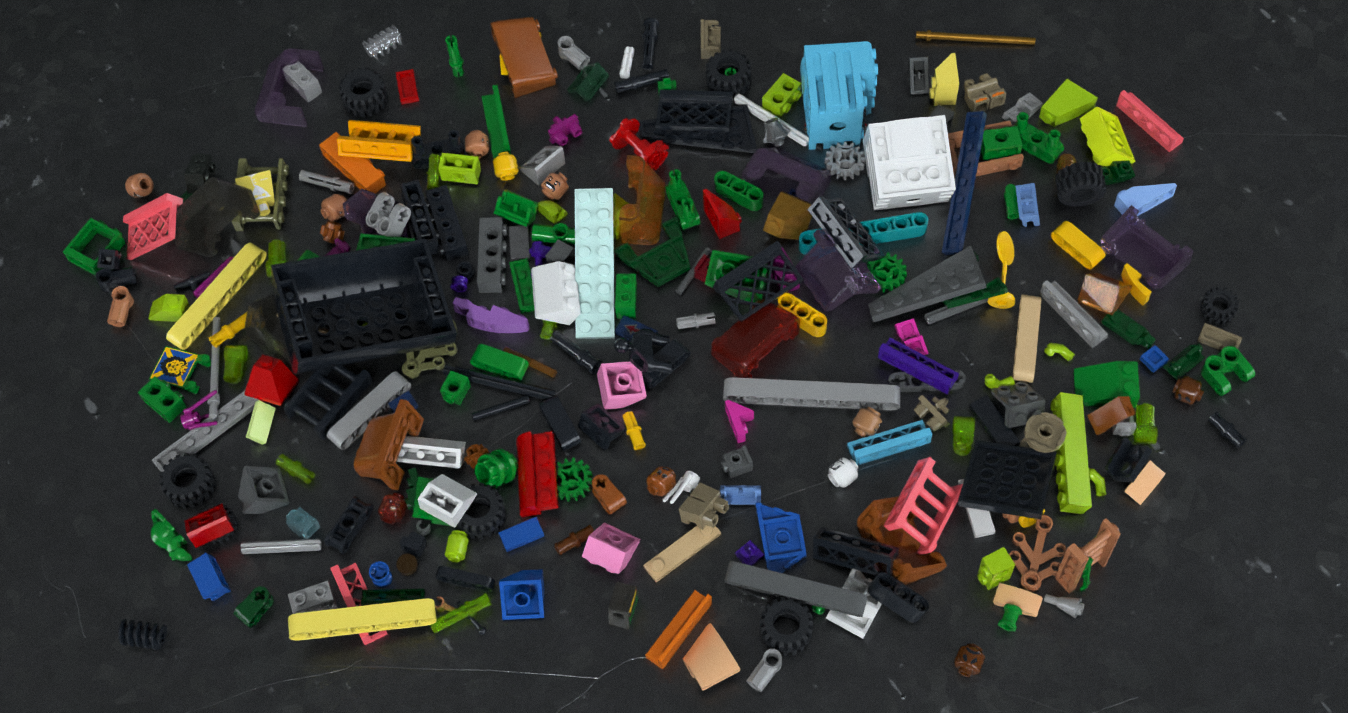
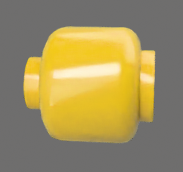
[493,152,518,181]

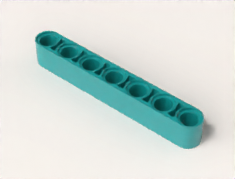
[799,212,928,255]

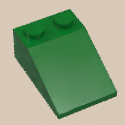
[705,250,769,303]
[1073,361,1140,408]

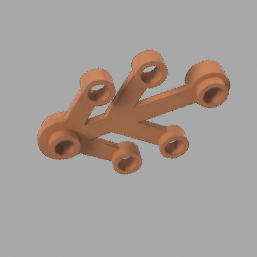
[1009,515,1067,592]

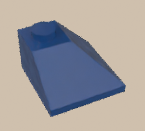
[499,569,544,620]

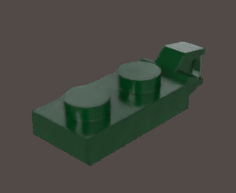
[1101,307,1156,350]

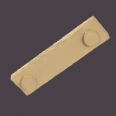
[643,525,721,583]

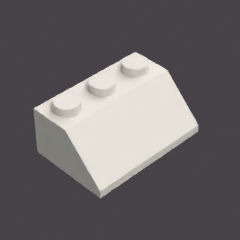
[531,261,580,325]

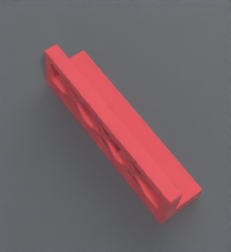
[1116,90,1184,152]
[330,563,388,645]

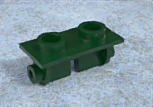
[1163,344,1205,380]

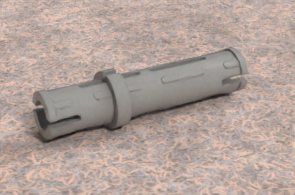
[299,170,355,194]

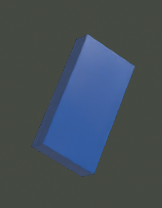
[498,517,544,552]

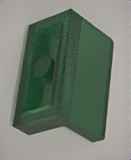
[567,62,609,101]

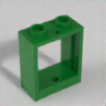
[63,218,126,276]

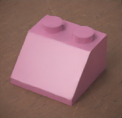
[597,361,647,410]
[582,522,641,574]

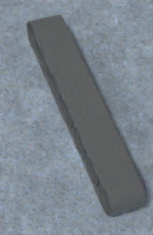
[724,561,868,617]

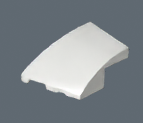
[826,569,882,639]

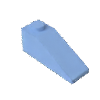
[1114,183,1177,221]

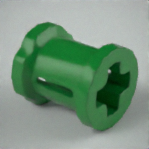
[998,604,1022,632]

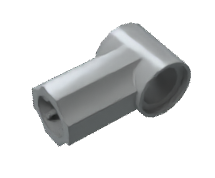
[558,36,590,70]
[746,649,782,693]

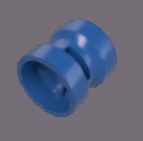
[369,561,393,588]

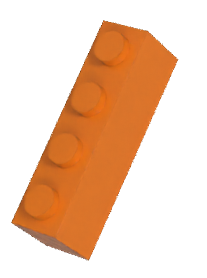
[319,132,386,198]

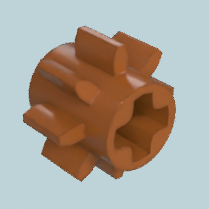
[320,221,345,243]
[464,444,490,469]

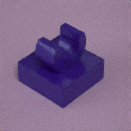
[735,540,764,566]

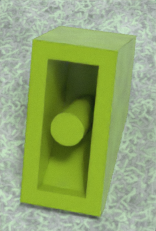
[148,294,190,322]

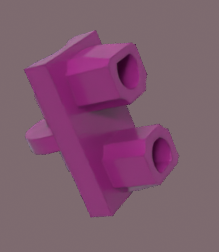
[548,114,582,146]

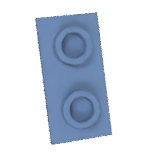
[720,485,761,505]

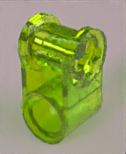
[953,416,975,456]

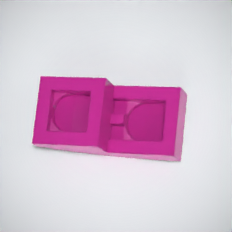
[894,318,929,359]

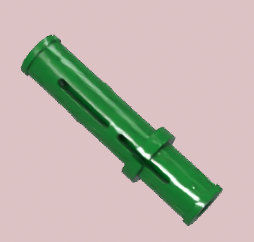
[445,35,464,77]

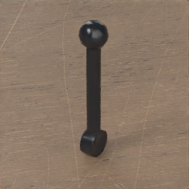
[456,601,486,635]

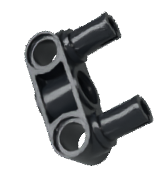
[411,130,465,169]

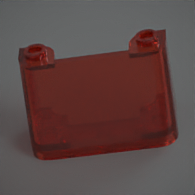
[711,299,800,378]

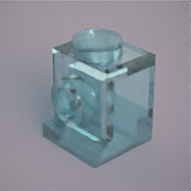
[286,507,320,539]

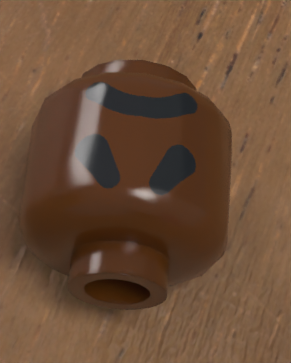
[1172,376,1204,405]
[954,643,985,677]

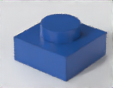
[1139,345,1169,373]

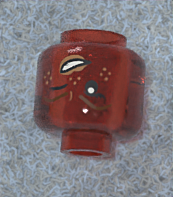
[378,493,408,524]

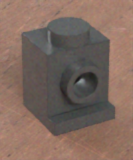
[721,445,753,478]

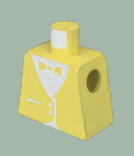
[235,170,275,216]

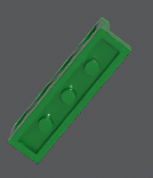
[481,84,511,160]

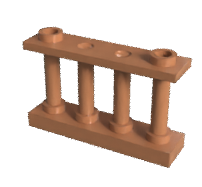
[948,120,1024,180]
[1055,518,1121,594]

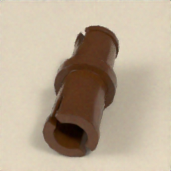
[554,524,594,555]

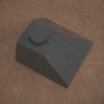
[238,466,290,514]

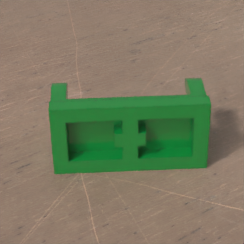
[493,190,539,227]

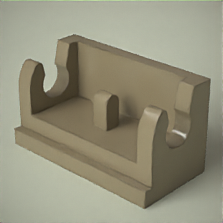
[701,19,721,59]

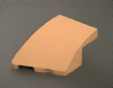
[683,623,740,691]

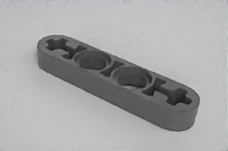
[888,370,966,392]

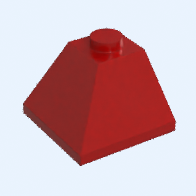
[703,189,742,239]
[245,354,299,406]

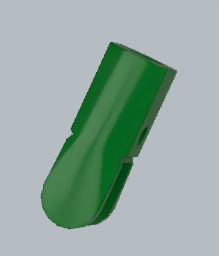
[1004,184,1019,219]

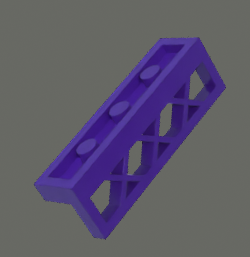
[878,338,959,395]

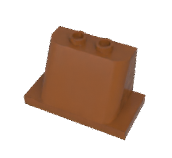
[354,399,424,490]

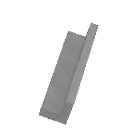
[1040,280,1108,348]

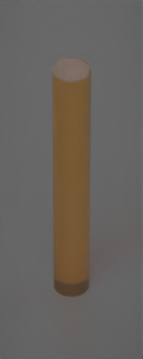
[503,346,557,378]

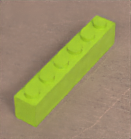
[1050,392,1092,514]

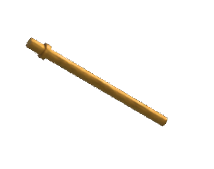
[916,30,1036,45]

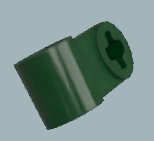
[234,586,274,628]

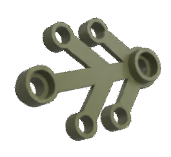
[402,320,457,379]

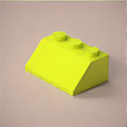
[1079,107,1135,166]

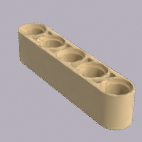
[1012,294,1041,383]

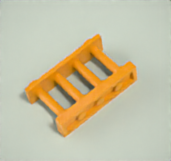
[337,120,421,162]

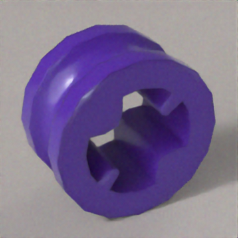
[450,276,468,292]

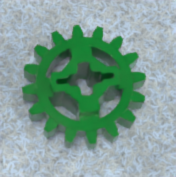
[865,252,907,293]
[556,458,593,502]

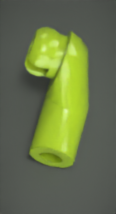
[1044,343,1075,362]
[984,374,1015,389]
[1089,468,1107,496]

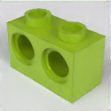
[762,73,802,118]
[977,547,1015,590]

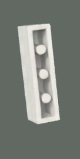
[396,436,466,468]

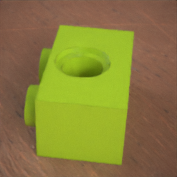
[438,153,481,184]

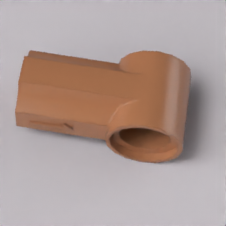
[107,286,134,327]

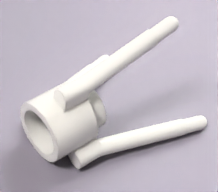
[663,471,700,504]

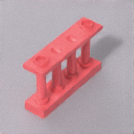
[884,457,963,555]

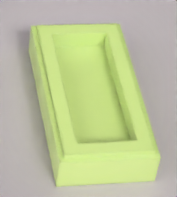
[246,400,276,445]

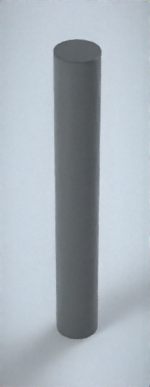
[675,247,712,295]

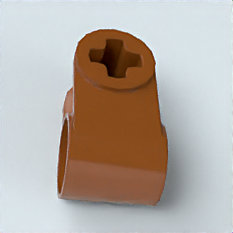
[592,474,627,515]

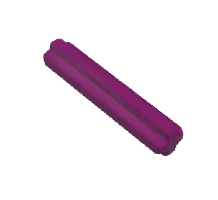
[193,256,233,298]

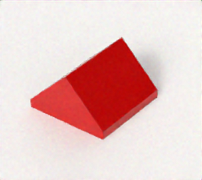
[184,503,234,548]

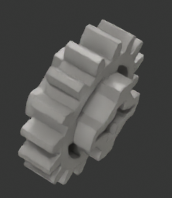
[825,142,866,180]

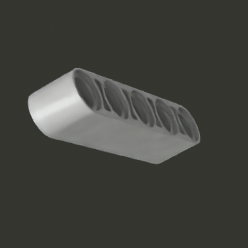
[327,371,411,450]

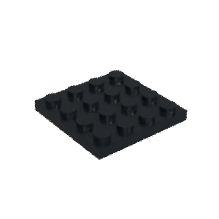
[958,440,1057,520]

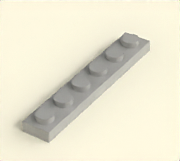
[152,391,259,472]

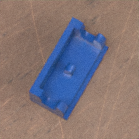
[187,553,231,601]

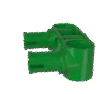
[1013,112,1064,164]
[665,169,701,230]

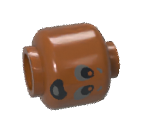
[646,466,676,497]

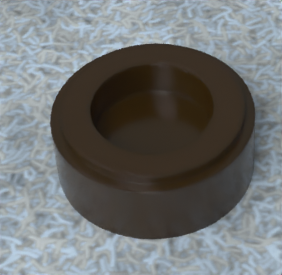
[396,554,418,576]

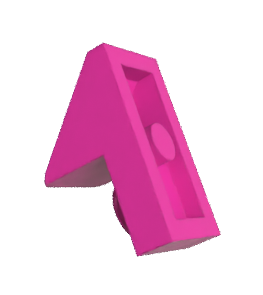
[725,400,754,444]

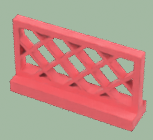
[123,193,183,260]

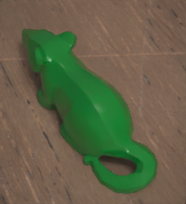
[151,509,192,561]

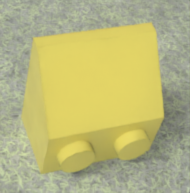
[929,53,959,106]

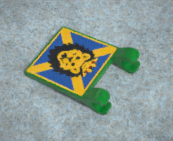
[149,346,211,394]

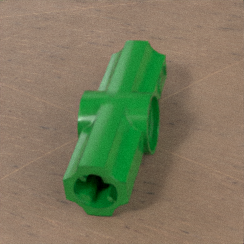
[532,223,575,245]

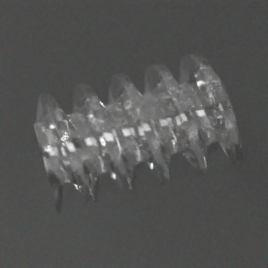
[362,24,402,60]

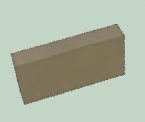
[1197,323,1243,351]

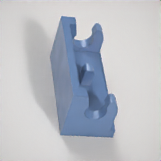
[1016,183,1040,227]

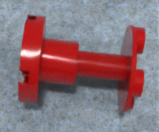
[609,118,669,175]

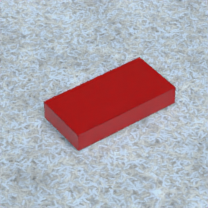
[395,69,419,105]

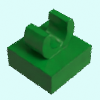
[658,78,677,91]

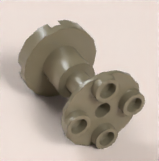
[1019,412,1067,453]

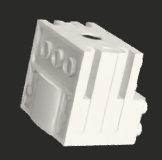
[863,115,956,211]

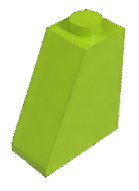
[1039,79,1098,127]

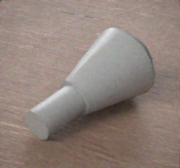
[1044,594,1085,618]

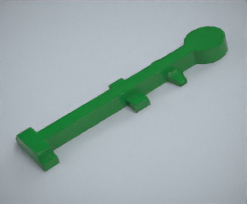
[1080,557,1094,591]

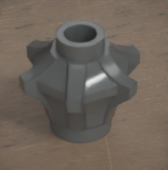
[763,118,790,147]

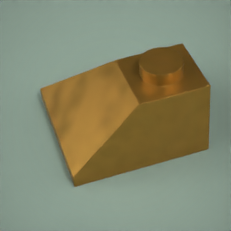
[763,191,812,240]

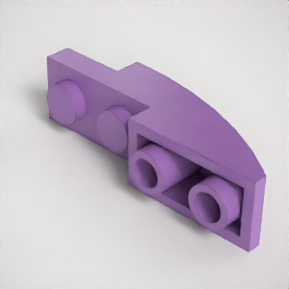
[452,297,530,333]

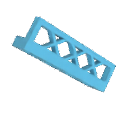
[847,420,932,465]

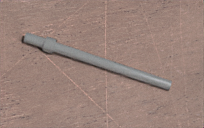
[207,317,221,418]

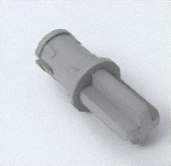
[676,312,715,329]

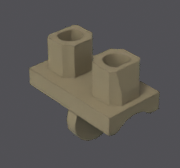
[914,395,950,432]

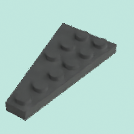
[868,246,987,322]

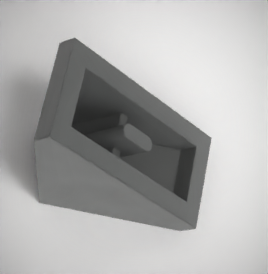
[907,56,929,94]

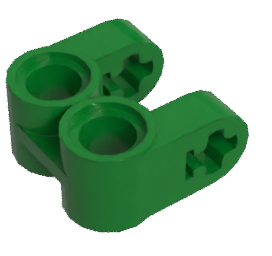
[1201,346,1255,396]

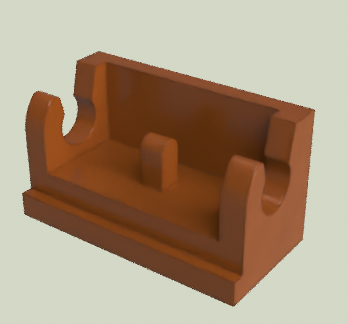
[1087,396,1135,435]

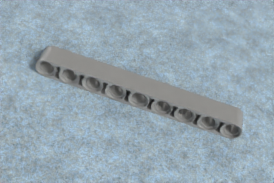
[723,377,901,411]

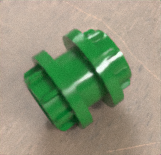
[475,449,518,489]

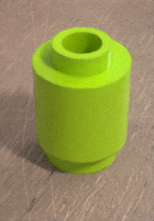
[445,530,469,563]

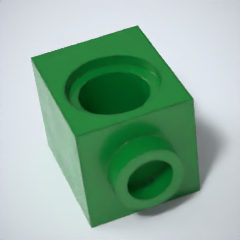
[440,371,471,405]

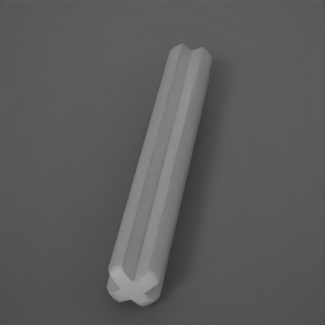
[240,538,322,554]

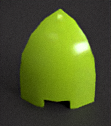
[537,200,568,225]

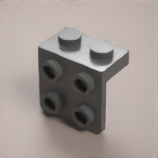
[991,382,1045,428]

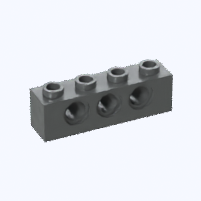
[477,217,507,293]

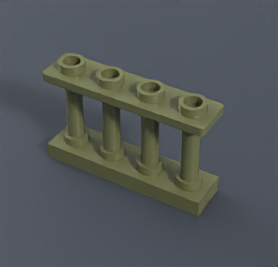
[232,158,289,231]

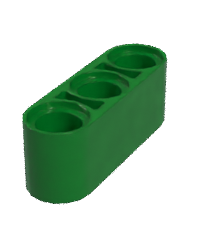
[714,171,763,211]
[470,344,529,382]

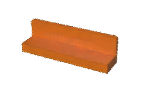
[645,590,712,669]

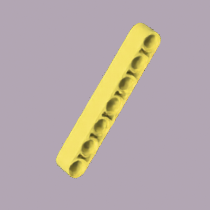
[166,242,267,350]
[288,598,437,641]

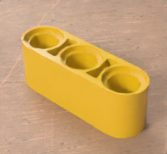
[1051,221,1106,270]
[778,293,827,337]

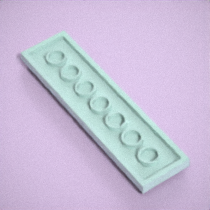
[575,188,615,339]

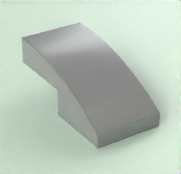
[1002,92,1043,126]

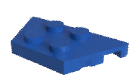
[755,502,807,573]

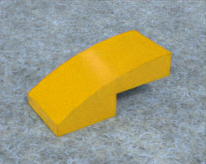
[1121,263,1152,306]

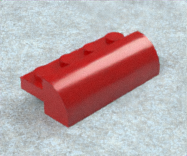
[516,431,559,518]

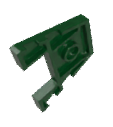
[614,216,691,287]
[942,250,1008,309]

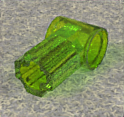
[266,240,287,278]
[223,345,248,384]
[1134,403,1158,444]

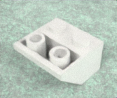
[418,474,477,528]

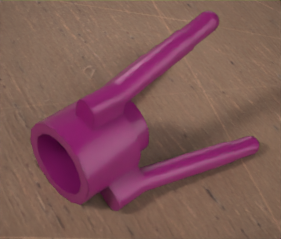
[180,390,218,430]

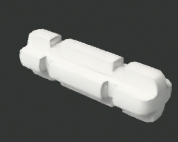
[619,46,634,79]

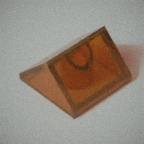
[1078,273,1132,315]

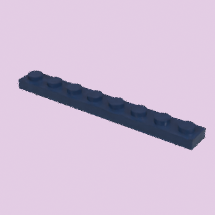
[942,111,987,255]

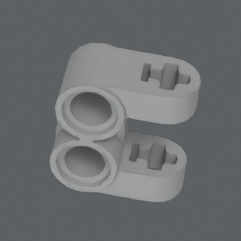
[366,192,411,237]

